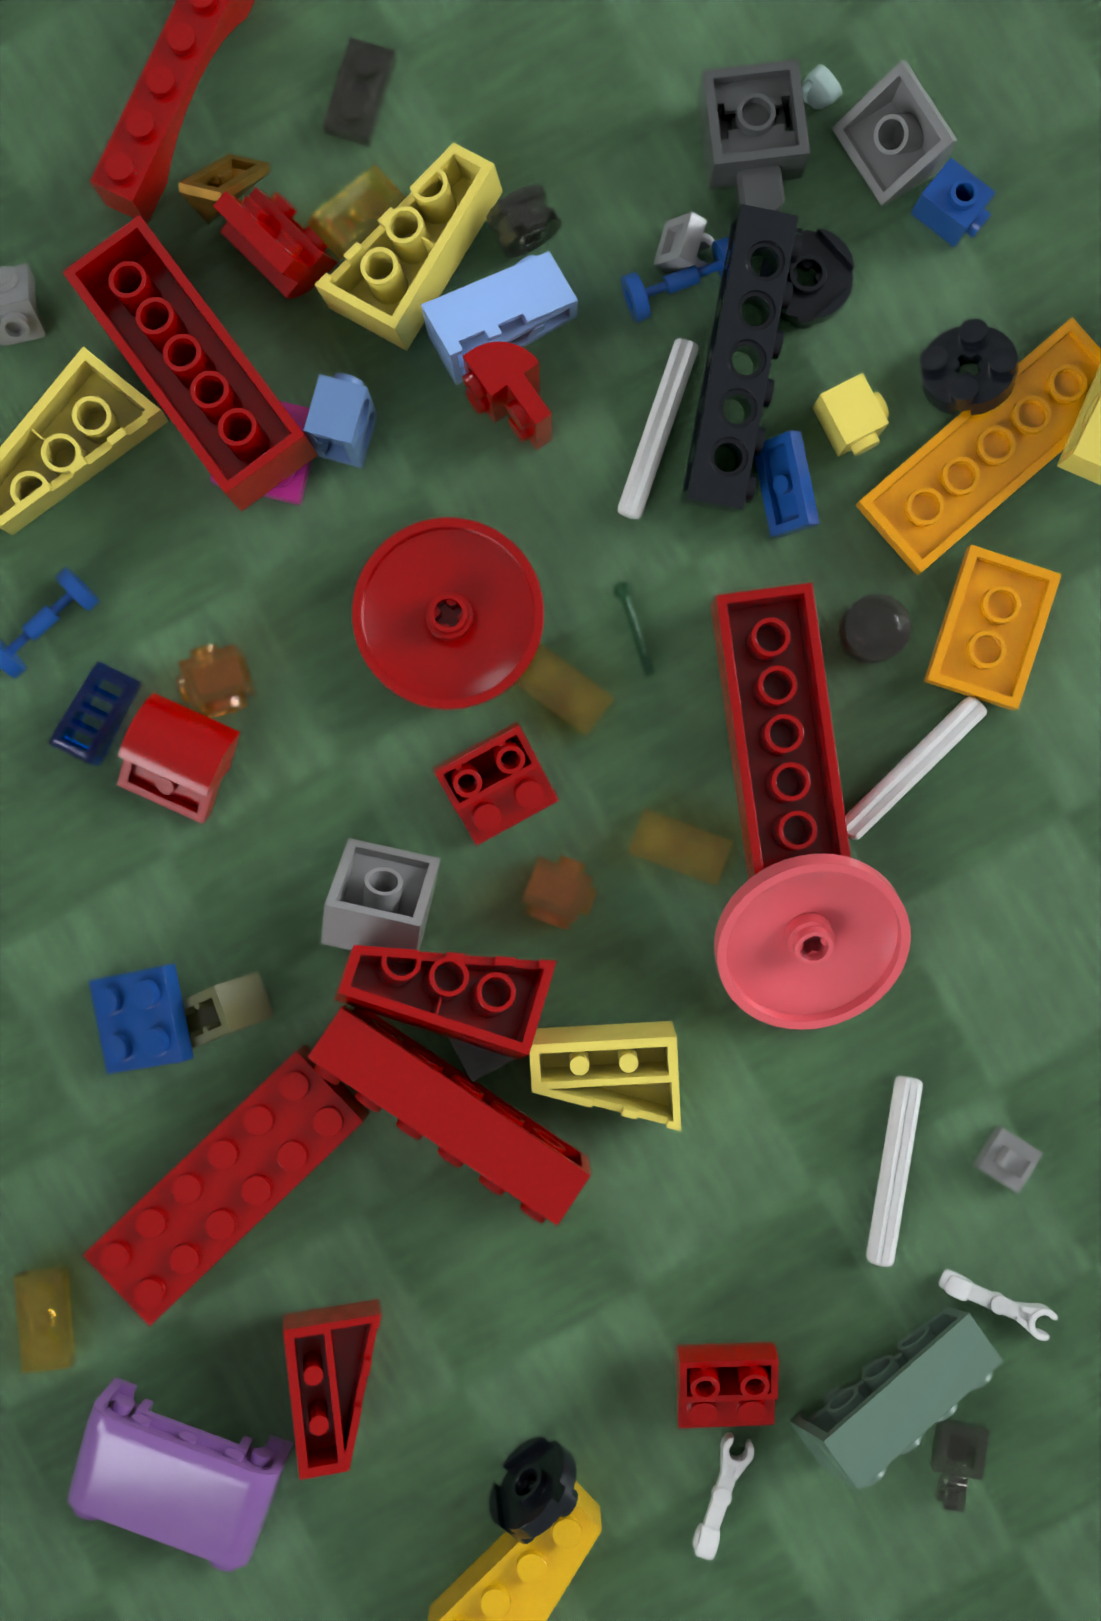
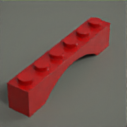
[89,0,255,225]

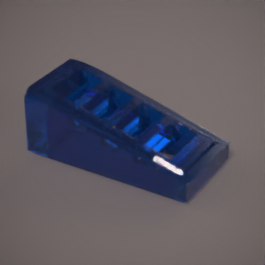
[48,661,142,766]

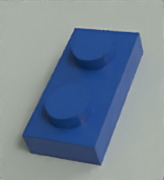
[754,430,820,538]

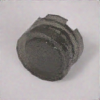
[486,184,562,258]
[838,593,912,665]

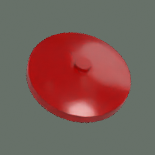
[352,517,544,711]

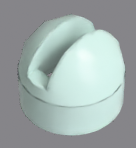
[802,64,843,109]

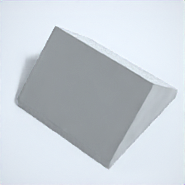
[831,60,958,206]

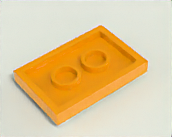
[923,544,1062,711]

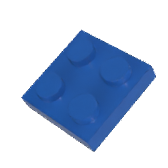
[89,963,194,1074]

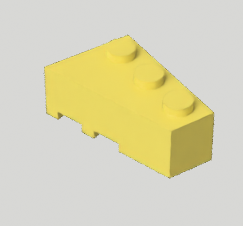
[529,1021,681,1131]

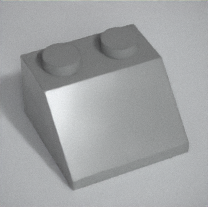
[321,838,441,950]

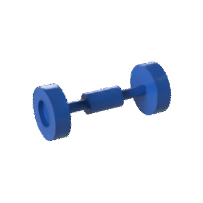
[620,236,729,323]
[0,566,100,679]

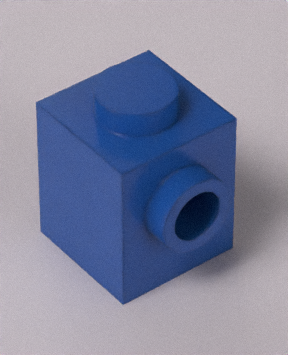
[911,157,996,248]

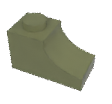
[182,972,275,1050]

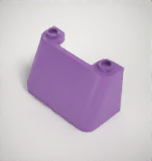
[67,1377,293,1572]

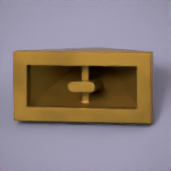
[179,153,270,224]

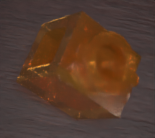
[176,644,257,718]
[522,854,598,930]

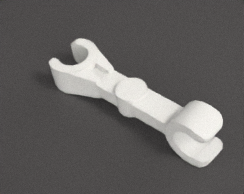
[938,1269,1058,1341]
[692,1432,754,1560]

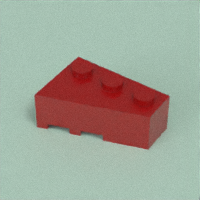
[283,1299,382,1480]

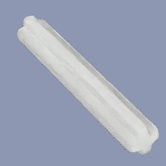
[618,338,699,520]
[845,696,987,840]
[866,1076,923,1267]

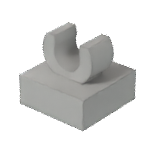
[653,212,714,274]
[973,1124,1043,1194]

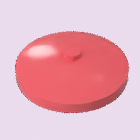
[714,853,911,1030]

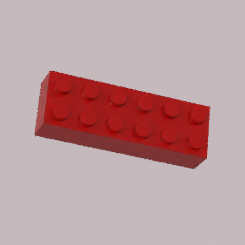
[62,215,318,512]
[710,582,851,880]
[307,1004,591,1226]
[82,1044,370,1327]

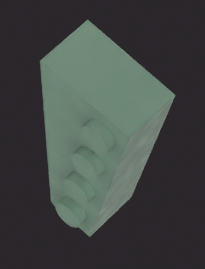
[789,1306,1003,1491]

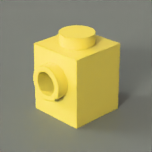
[812,372,889,457]

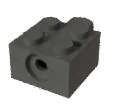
[697,59,810,212]

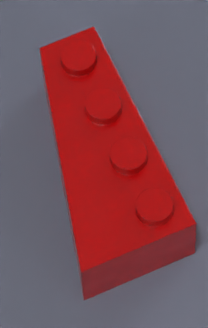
[333,945,557,1060]

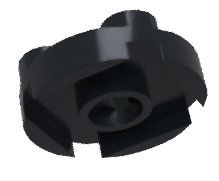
[759,227,854,329]
[920,318,1018,415]
[489,1436,578,1544]

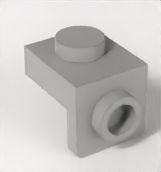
[0,263,45,346]

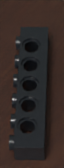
[680,204,802,513]

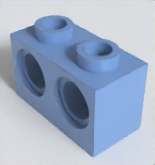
[303,373,378,469]

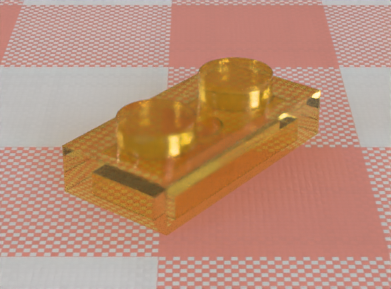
[308,164,406,260]
[515,643,615,737]
[627,808,733,886]
[14,1267,76,1373]

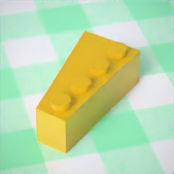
[427,1481,602,1621]

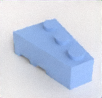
[421,251,578,385]

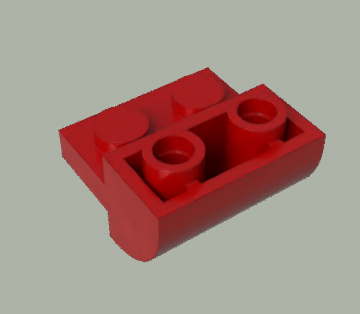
[213,187,338,298]
[462,341,552,451]
[117,692,241,824]
[432,721,560,846]
[675,1341,779,1429]

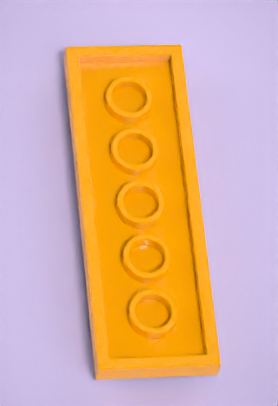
[855,317,1101,576]

